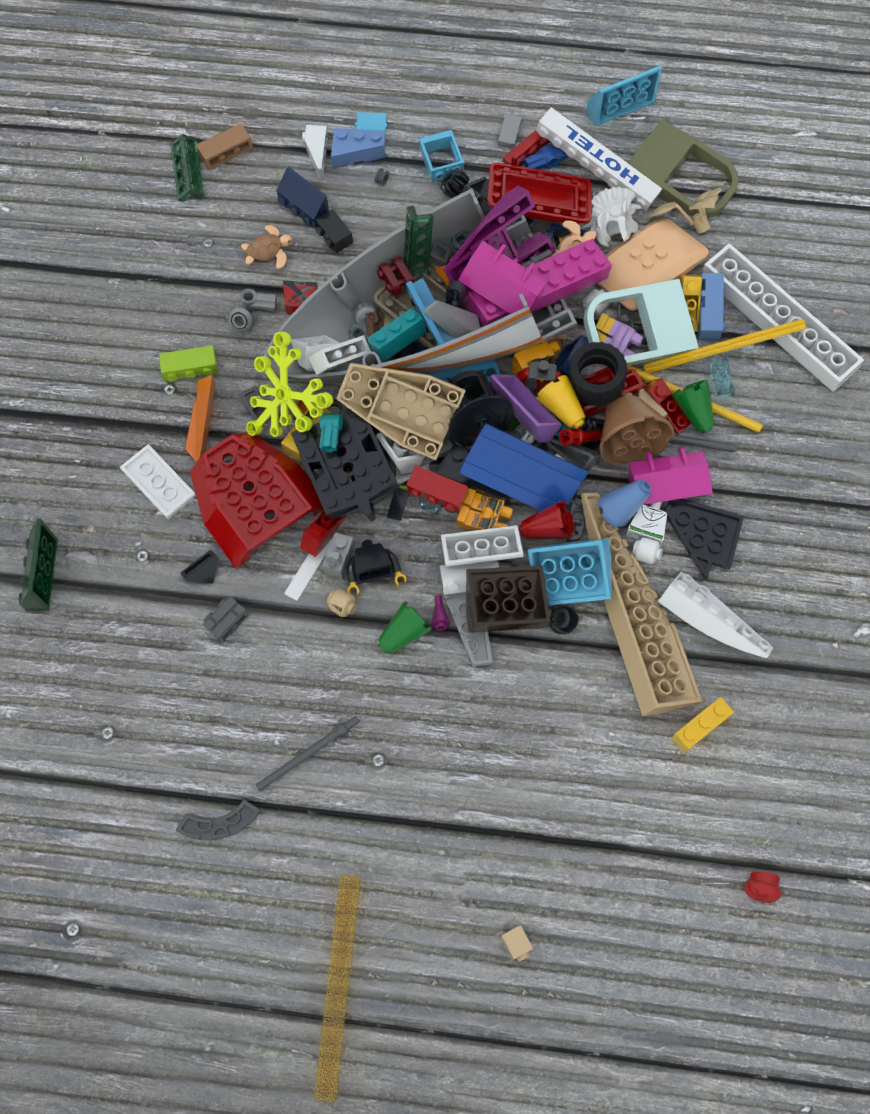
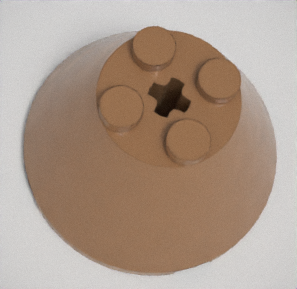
[599,393,674,466]

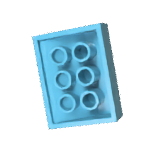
[586,65,662,127]
[528,538,612,605]

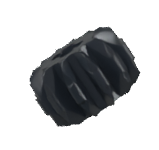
[440,168,469,199]

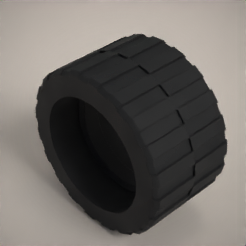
[569,342,627,406]

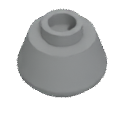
[229,308,252,332]

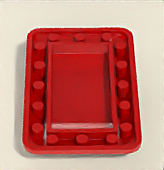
[487,162,592,224]

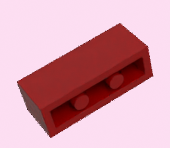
[406,465,469,512]

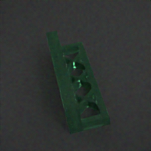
[170,134,204,202]
[403,206,433,275]

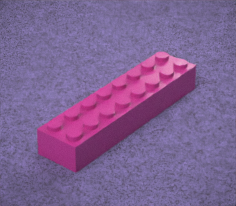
[466,239,612,328]

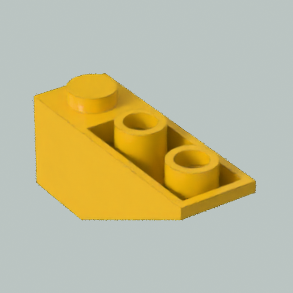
[680,275,702,332]

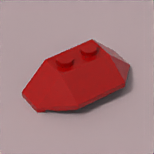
[578,367,644,416]

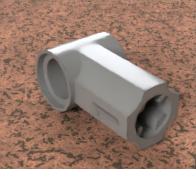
[240,289,277,312]

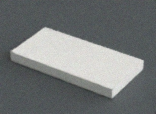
[120,444,196,520]

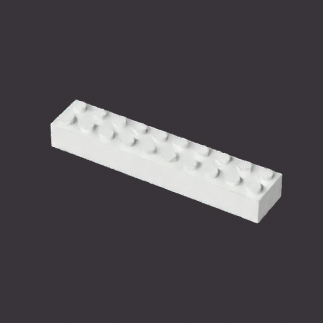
[701,243,864,392]

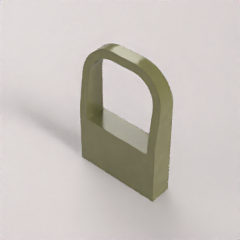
[628,120,739,218]

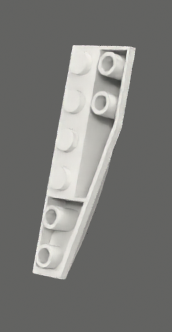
[658,571,773,658]

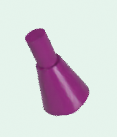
[431,595,450,631]

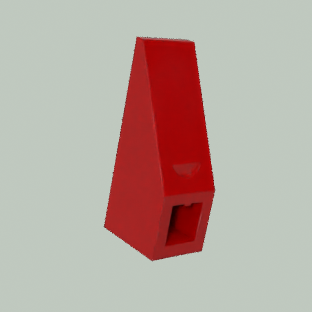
[642,378,691,434]
[300,511,347,557]

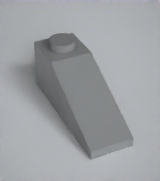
[424,300,480,339]

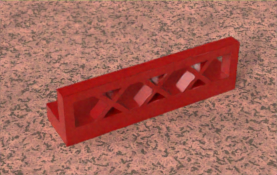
[502,130,550,166]

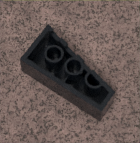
[434,444,513,506]

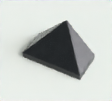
[180,550,218,583]

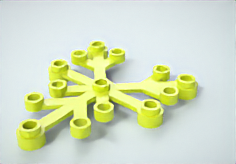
[246,332,333,437]

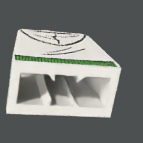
[626,502,667,547]

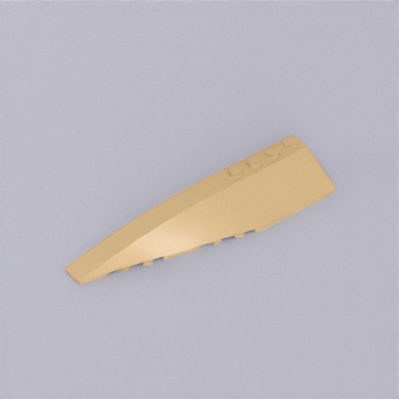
[581,493,702,716]

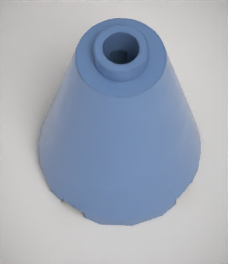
[598,479,651,528]

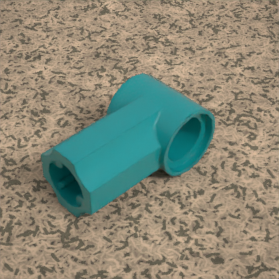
[319,413,343,452]

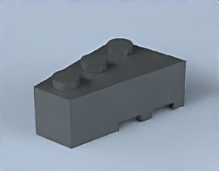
[534,435,601,472]

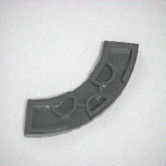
[175,800,261,840]

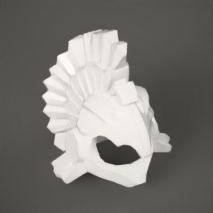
[578,186,641,247]

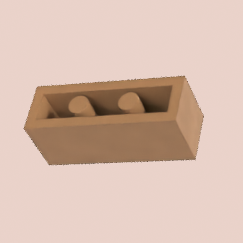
[196,123,253,171]

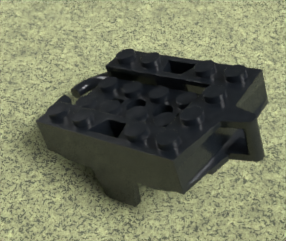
[291,399,400,521]

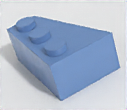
[331,128,386,169]
[698,273,726,340]

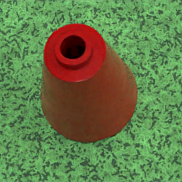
[519,501,574,539]

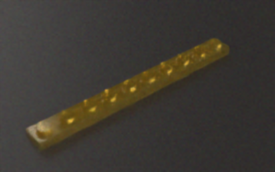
[314,875,361,1102]

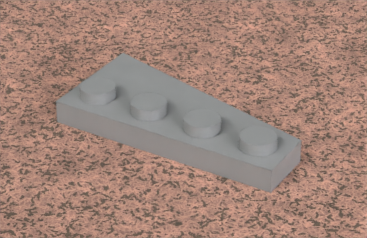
[443,592,493,667]

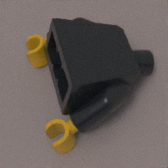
[347,540,406,596]

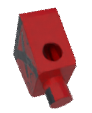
[283,280,318,315]

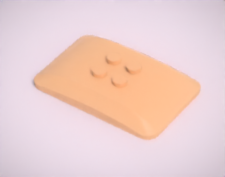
[597,217,709,310]

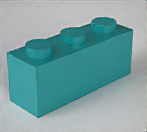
[367,307,427,362]

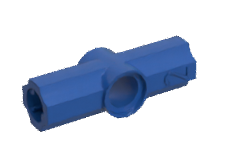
[523,145,569,170]

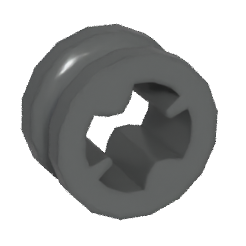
[374,168,389,186]

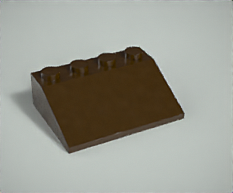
[466,566,551,633]

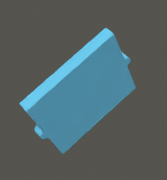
[355,112,388,132]

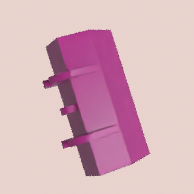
[458,241,547,314]
[628,446,713,504]

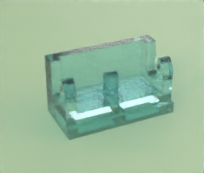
[710,355,735,397]

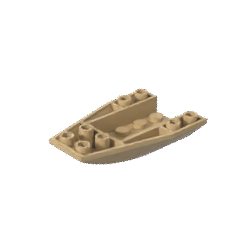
[336,363,466,460]

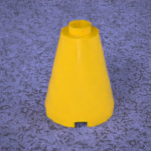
[536,375,586,429]

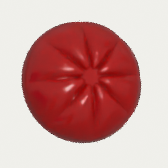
[743,871,782,903]

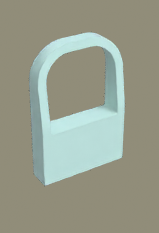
[584,279,699,366]

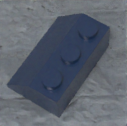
[276,167,329,230]

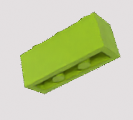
[159,345,219,382]

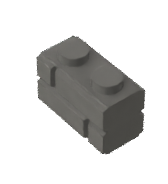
[203,596,249,643]

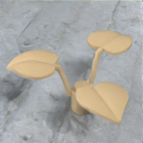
[647,187,723,234]

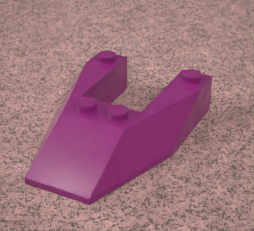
[444,186,556,297]

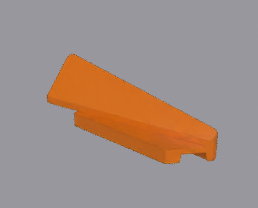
[185,375,216,462]

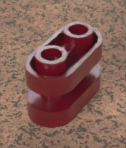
[377,256,414,296]

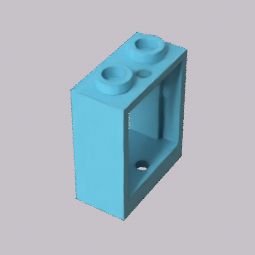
[419,130,464,182]

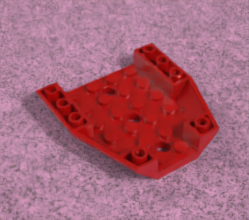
[190,433,324,569]

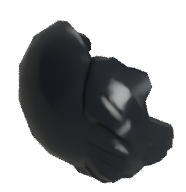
[549,605,579,635]

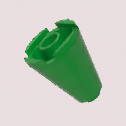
[672,380,715,434]
[378,600,432,654]

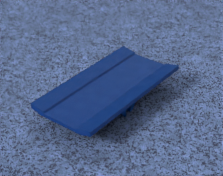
[459,423,589,511]

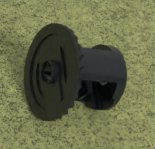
[448,370,514,446]

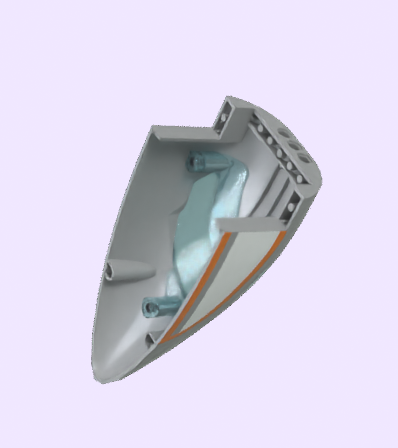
[264,188,577,381]

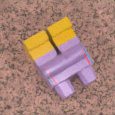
[596,313,643,356]

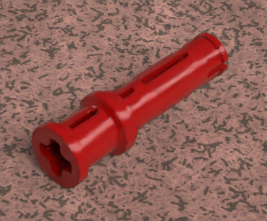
[559,429,602,446]

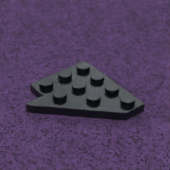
[665,498,744,579]

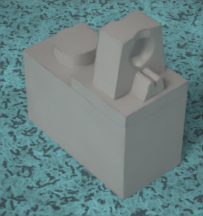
[322,532,355,580]

